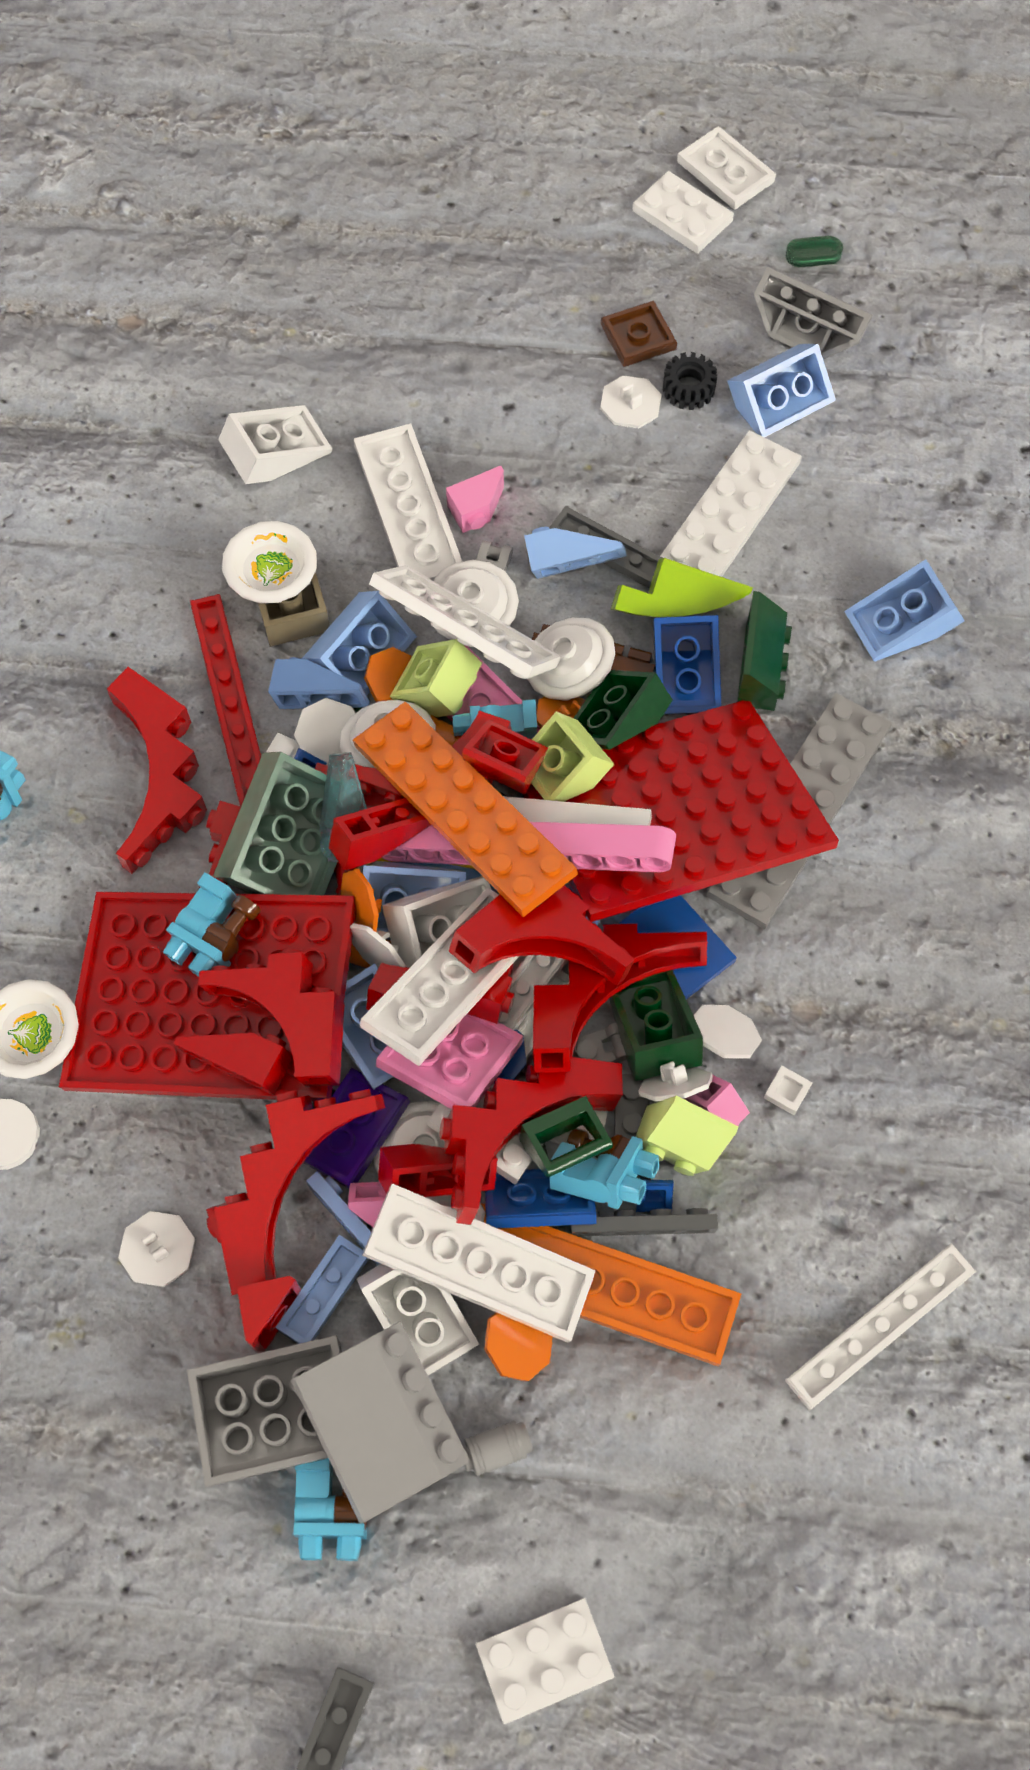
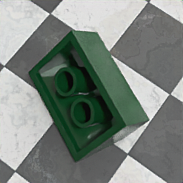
[737,591,792,711]

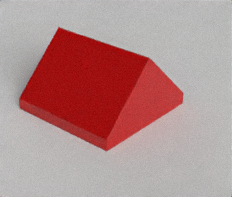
[462,719,548,794]
[237,1276,301,1353]

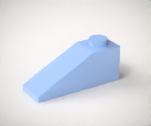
[524,527,627,579]

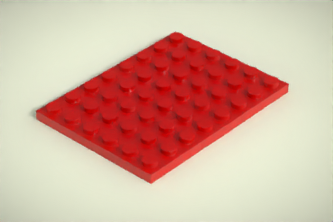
[523,700,839,922]
[59,892,356,1101]

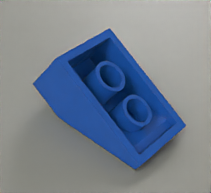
[653,615,721,714]

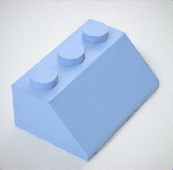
[727,344,836,437]
[302,591,417,695]

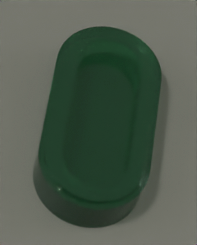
[785,236,843,267]

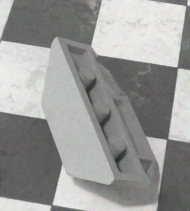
[754,267,873,359]

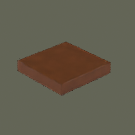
[600,300,677,367]

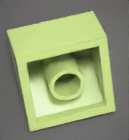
[390,639,482,717]
[531,712,614,802]
[636,1096,739,1176]

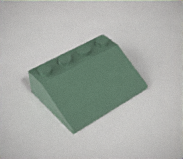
[213,752,364,895]

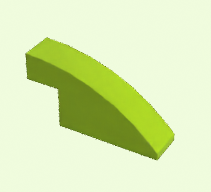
[610,558,753,617]

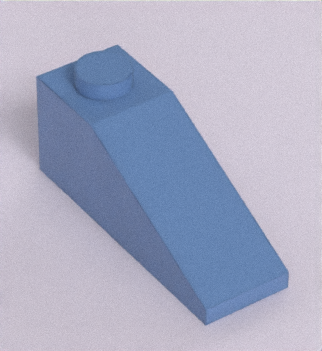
[268,657,370,709]

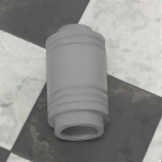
[464,1421,533,1476]

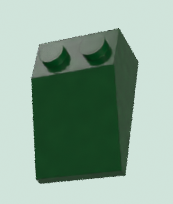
[574,670,673,750]
[609,970,703,1081]

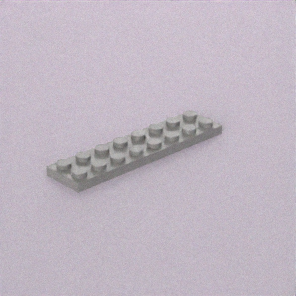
[707,693,892,930]

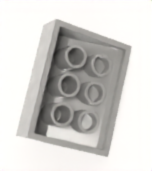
[291,1321,470,1524]
[187,1335,342,1487]

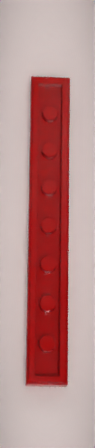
[190,594,261,806]

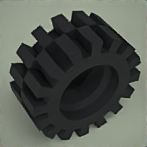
[663,352,718,410]

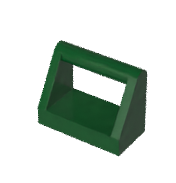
[519,1096,613,1178]

